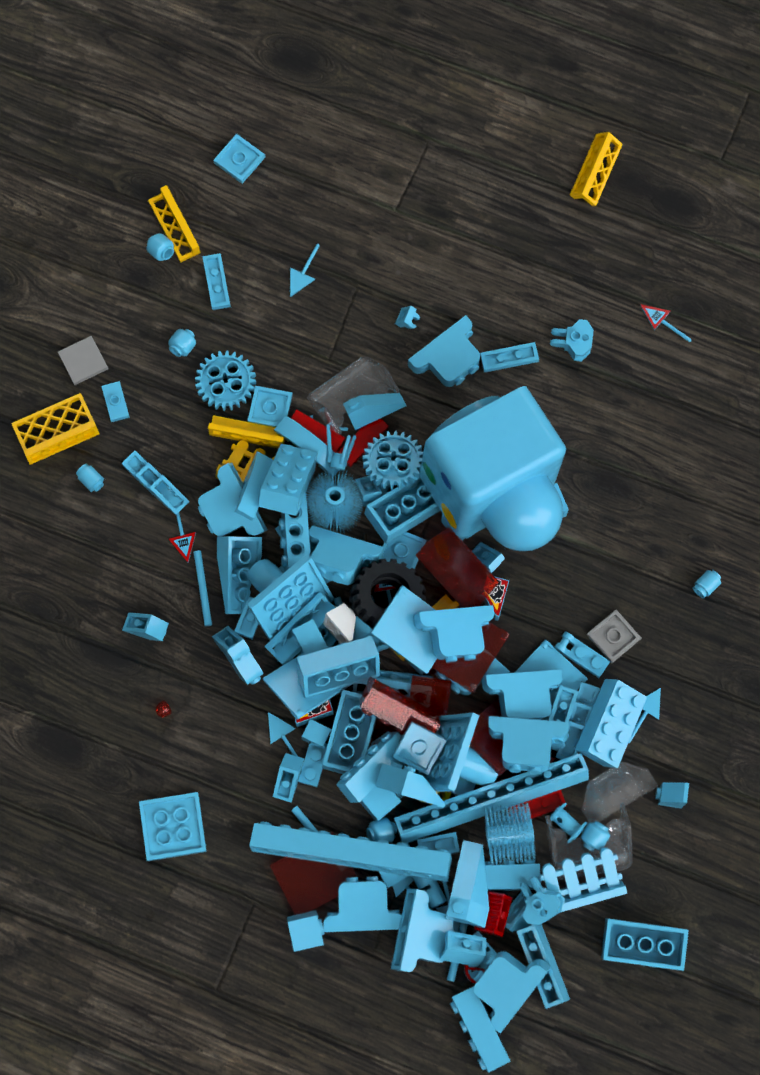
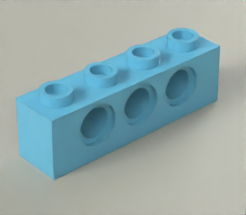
[279,493,311,572]

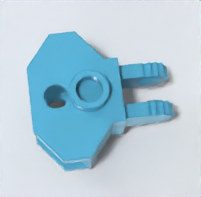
[550,319,594,362]
[519,876,565,925]

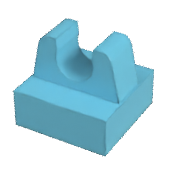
[395,306,420,329]

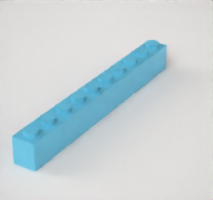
[394,753,589,844]
[249,822,452,882]

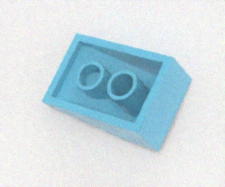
[375,762,445,807]

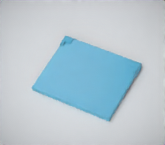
[371,585,437,674]
[515,640,588,720]
[263,654,351,720]

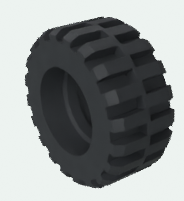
[349,559,426,629]

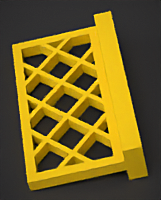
[11,393,99,465]

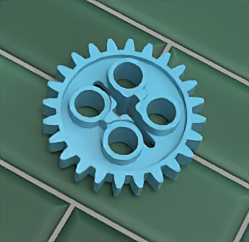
[195,350,256,411]
[363,431,423,490]

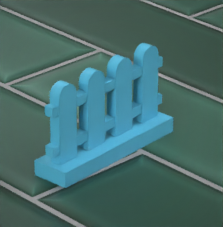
[539,847,627,912]

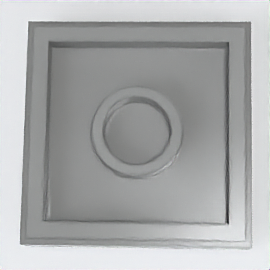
[58,336,108,385]
[586,610,642,663]

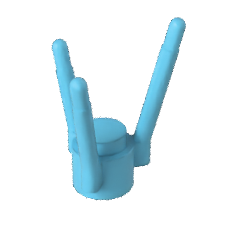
[326,424,356,471]

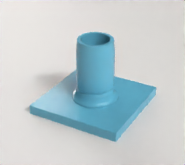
[247,554,334,647]
[416,713,500,792]

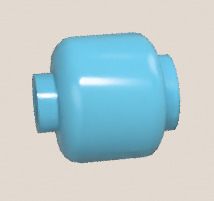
[146,233,174,261]
[168,329,196,357]
[366,818,397,843]
[581,820,610,852]

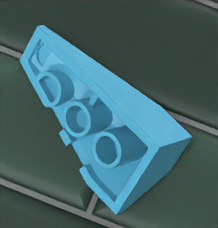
[217,536,262,614]
[446,840,489,928]

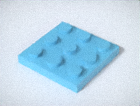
[139,792,207,861]

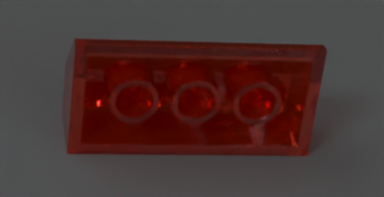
[416,528,499,608]
[359,676,441,734]

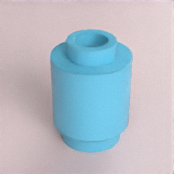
[76,464,104,492]
[693,570,721,598]

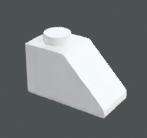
[323,603,356,644]

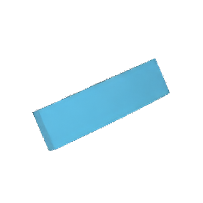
[121,451,190,515]
[235,451,273,521]
[556,682,600,760]

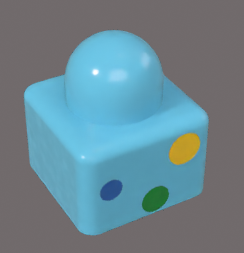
[419,386,566,551]

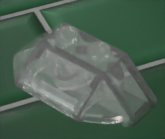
[581,762,659,823]

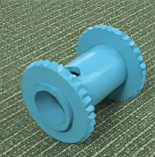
[547,803,587,843]

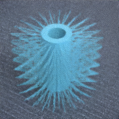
[306,469,364,533]
[484,802,536,867]

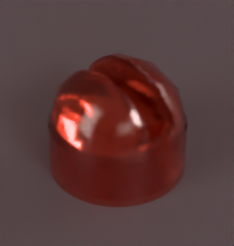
[155,700,172,718]

